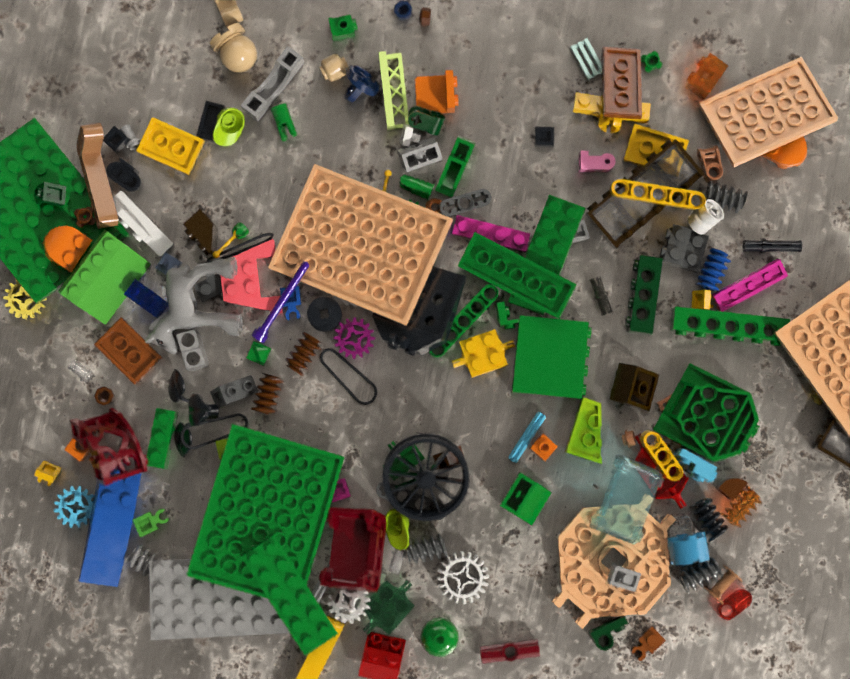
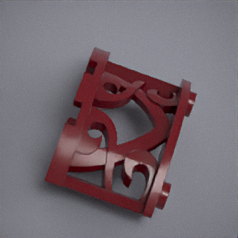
[69,407,148,486]

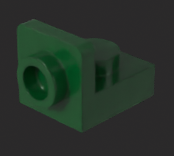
[34,182,66,206]

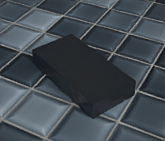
[196,101,225,143]

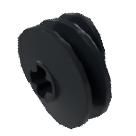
[307,297,342,332]

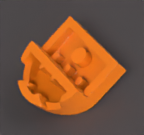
[761,136,807,169]
[43,226,92,272]

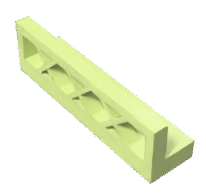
[379,51,409,131]

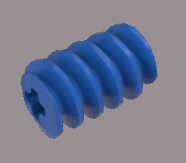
[695,248,731,291]

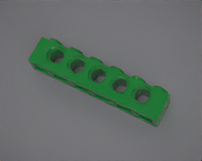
[670,306,790,346]

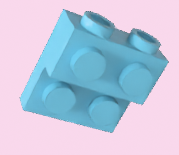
[673,448,717,483]

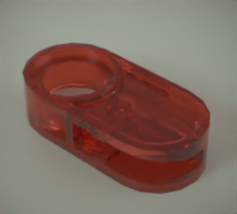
[717,589,752,620]

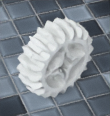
[437,551,489,604]

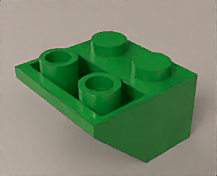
[499,472,552,525]

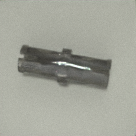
[589,276,613,316]

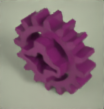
[333,317,375,359]

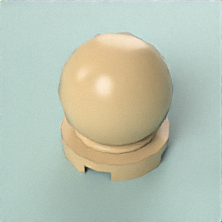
[210,23,257,72]

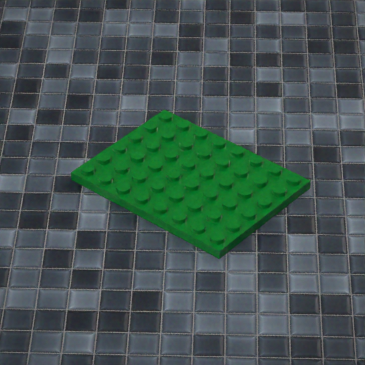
[0,117,129,304]
[186,424,345,599]

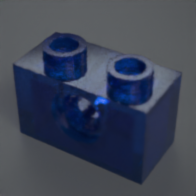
[124,279,168,318]

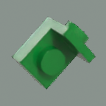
[496,302,519,330]

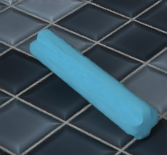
[508,412,546,463]

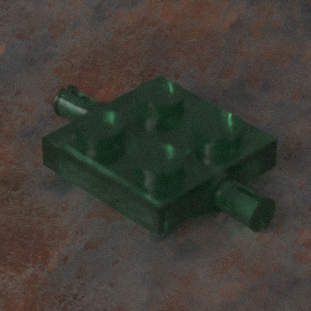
[363,579,415,635]

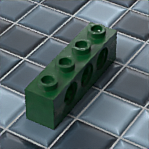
[625,255,663,335]

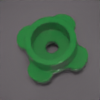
[641,51,662,73]

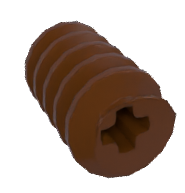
[285,332,321,376]
[250,372,284,415]

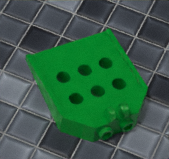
[653,363,760,463]

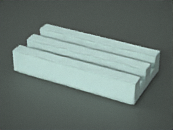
[570,38,602,80]

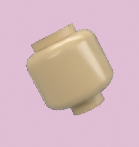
[319,54,348,82]

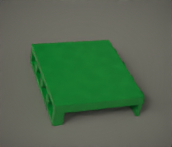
[511,315,592,400]

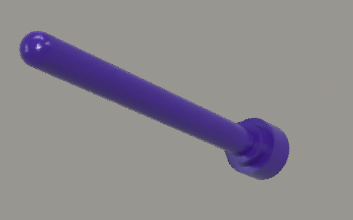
[251,261,309,343]

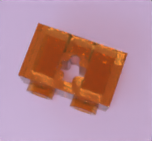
[685,53,729,100]

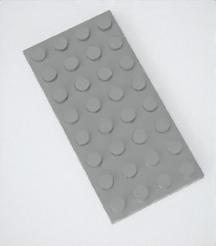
[149,559,290,640]

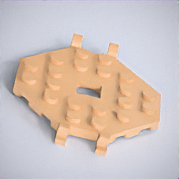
[552,493,676,629]

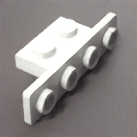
[113,191,174,257]

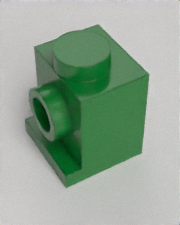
[328,14,358,41]

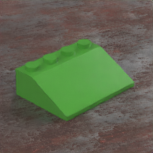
[58,229,151,325]

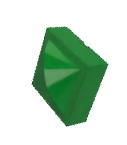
[246,341,272,366]

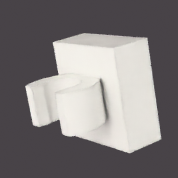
[399,124,421,147]

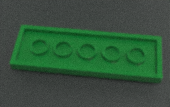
[508,194,586,316]
[458,232,577,319]
[241,535,338,656]

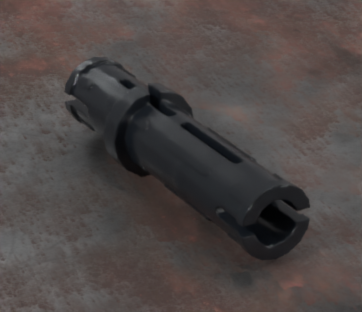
[743,238,802,253]

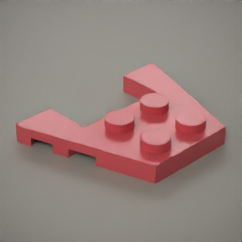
[220,239,283,314]

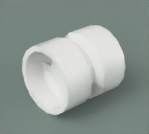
[687,199,724,235]

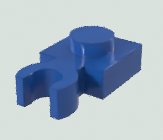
[280,286,301,320]

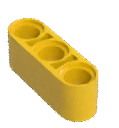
[640,430,683,481]

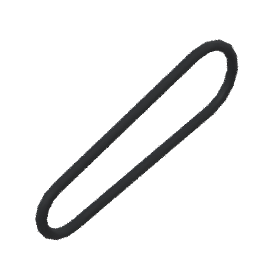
[207,233,274,262]
[320,348,378,405]
[180,413,248,449]

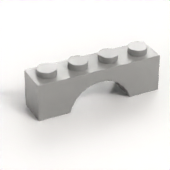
[241,46,304,121]

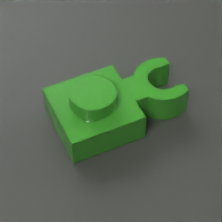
[133,509,170,538]

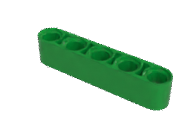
[429,284,499,358]

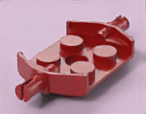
[632,433,689,509]

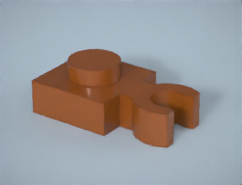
[630,626,666,661]

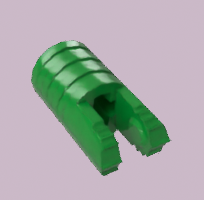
[271,103,297,142]
[399,175,435,200]

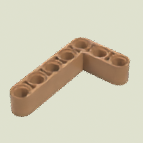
[76,123,118,229]

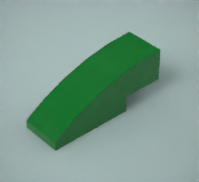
[435,136,476,198]

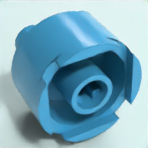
[667,532,710,565]

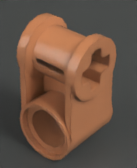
[697,145,723,183]

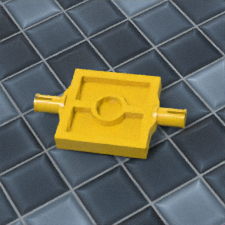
[451,329,515,378]

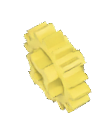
[3,280,47,319]

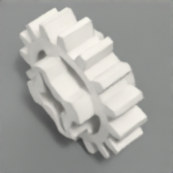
[327,588,371,624]

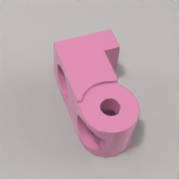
[578,151,616,173]

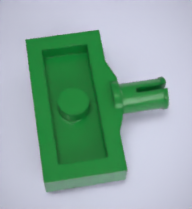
[383,441,425,481]

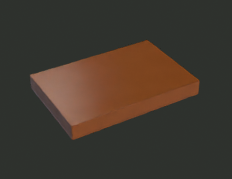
[94,317,162,385]

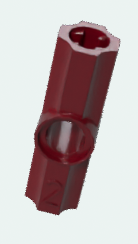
[480,639,540,664]

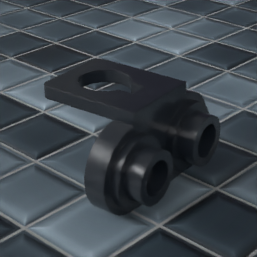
[106,158,142,192]

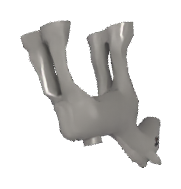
[145,257,243,354]

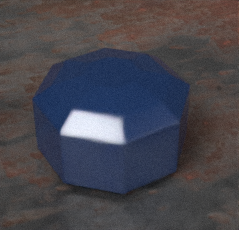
[394,1,412,20]

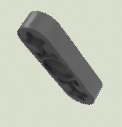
[437,189,492,217]

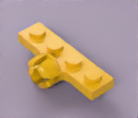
[573,92,651,133]

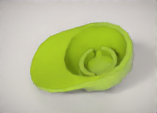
[213,107,245,146]
[385,509,409,550]

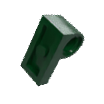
[588,616,629,651]

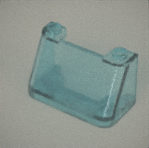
[589,455,664,545]

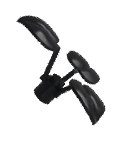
[168,369,219,457]

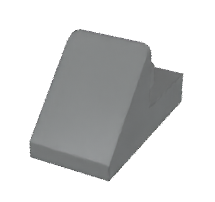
[606,563,641,592]

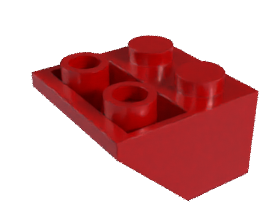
[358,631,406,679]

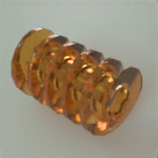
[720,485,763,528]

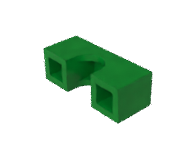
[147,408,179,469]

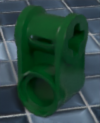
[408,106,446,136]

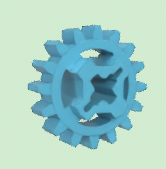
[53,486,94,528]

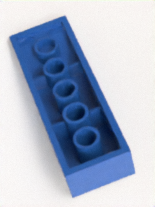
[79,469,141,587]

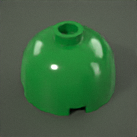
[420,617,459,657]

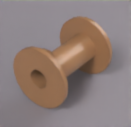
[703,564,743,605]

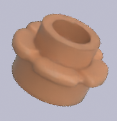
[622,430,636,448]

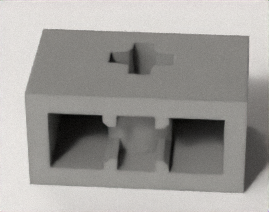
[397,137,443,172]

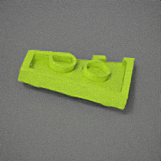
[565,397,602,464]

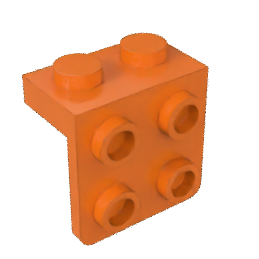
[415,70,458,113]

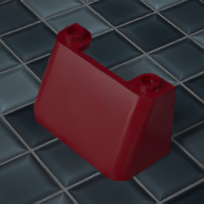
[319,507,387,592]

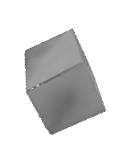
[176,329,209,371]

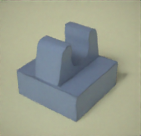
[155,252,182,275]

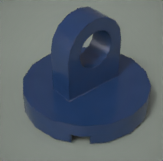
[344,65,380,103]

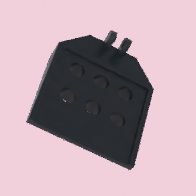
[372,266,467,356]

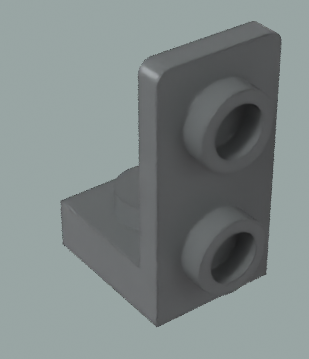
[210,375,258,409]

